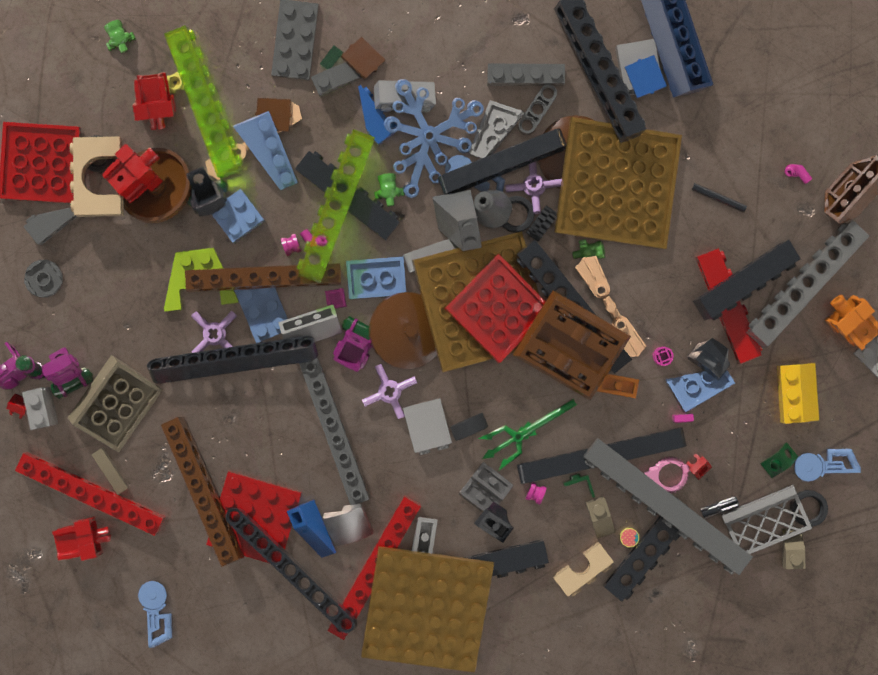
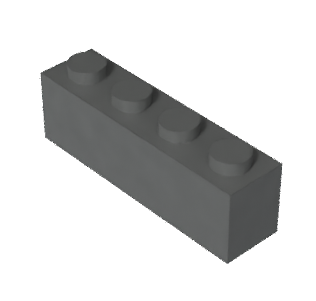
[487,63,565,86]

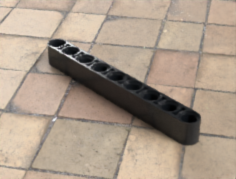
[147,336,318,384]
[516,427,687,484]
[225,508,357,633]

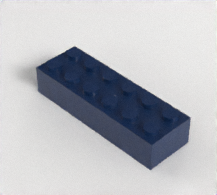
[641,0,714,98]

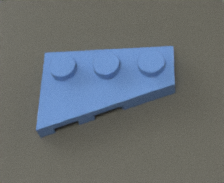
[665,370,735,413]

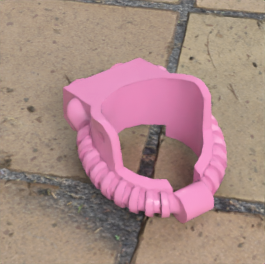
[644,456,690,494]

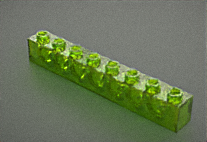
[164,25,243,179]
[297,129,375,283]

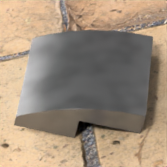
[459,462,513,513]
[323,504,374,546]

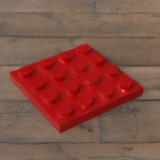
[0,122,81,203]
[444,254,546,363]
[206,471,302,564]

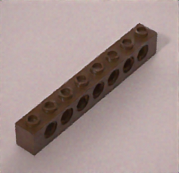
[185,263,341,292]
[161,417,244,567]

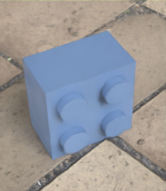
[212,189,265,244]

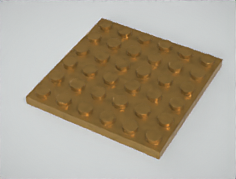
[554,117,682,249]
[412,231,539,372]
[361,546,494,673]

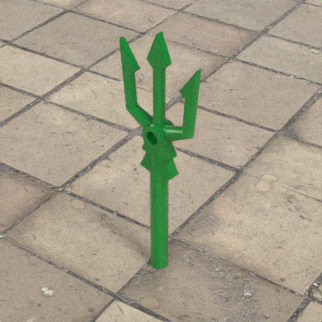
[478,399,577,471]

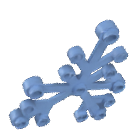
[384,79,484,198]

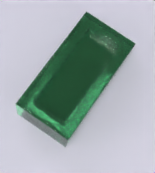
[320,45,344,70]

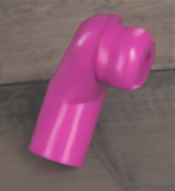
[785,164,813,184]
[300,229,328,249]

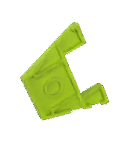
[164,248,239,312]

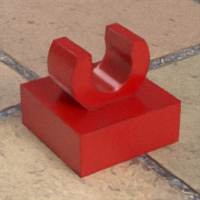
[6,394,27,419]
[687,454,712,480]

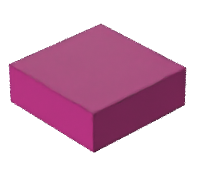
[325,288,347,309]
[672,413,694,423]

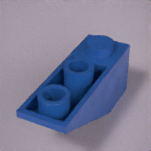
[358,85,396,146]
[287,500,336,558]

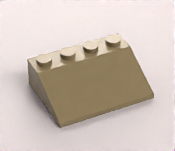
[67,355,163,452]

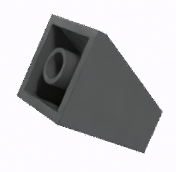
[433,190,482,251]

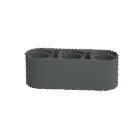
[518,84,557,135]

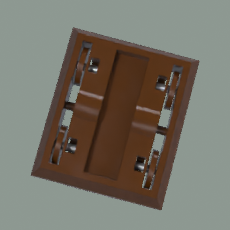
[513,290,631,401]

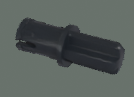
[700,496,739,520]

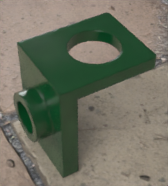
[760,442,798,478]
[563,473,595,498]

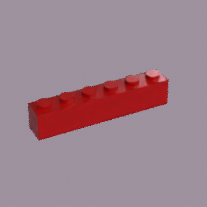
[695,248,763,364]

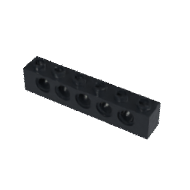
[603,497,692,602]

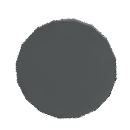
[24,260,63,298]

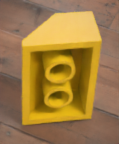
[777,363,819,424]

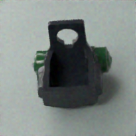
[186,167,228,217]

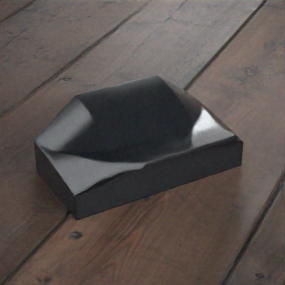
[688,337,730,380]
[474,501,514,543]

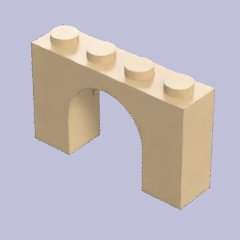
[70,137,124,217]

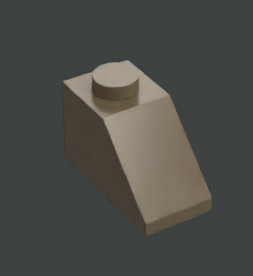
[585,496,615,539]
[781,528,806,569]

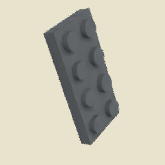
[271,0,319,81]

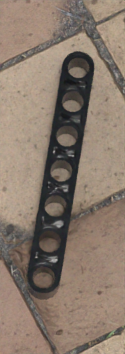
[438,129,567,194]

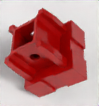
[133,72,177,130]
[102,143,163,203]
[52,516,111,561]

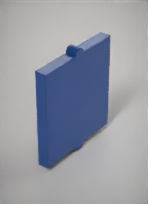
[624,55,667,98]

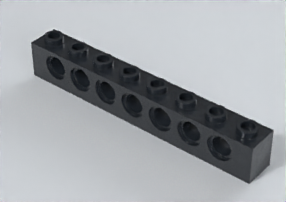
[554,0,647,143]
[517,240,632,374]

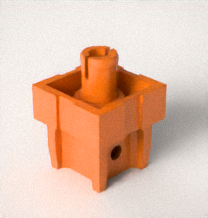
[824,295,878,350]

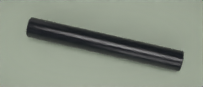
[691,183,747,213]

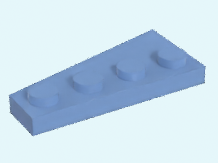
[233,111,298,190]

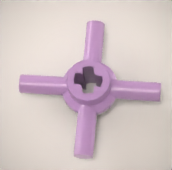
[505,162,562,214]
[191,311,237,353]
[362,364,417,419]

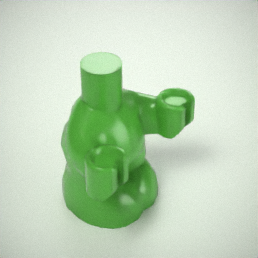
[104,20,136,53]
[374,173,404,207]
[572,239,606,259]

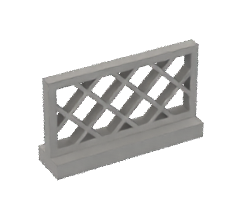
[722,485,812,554]

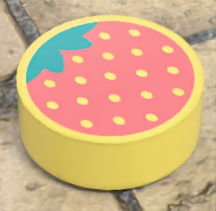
[620,528,639,547]

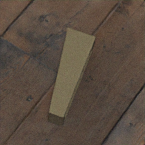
[91,448,129,495]

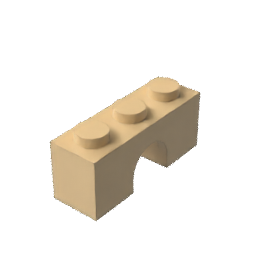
[553,542,613,597]

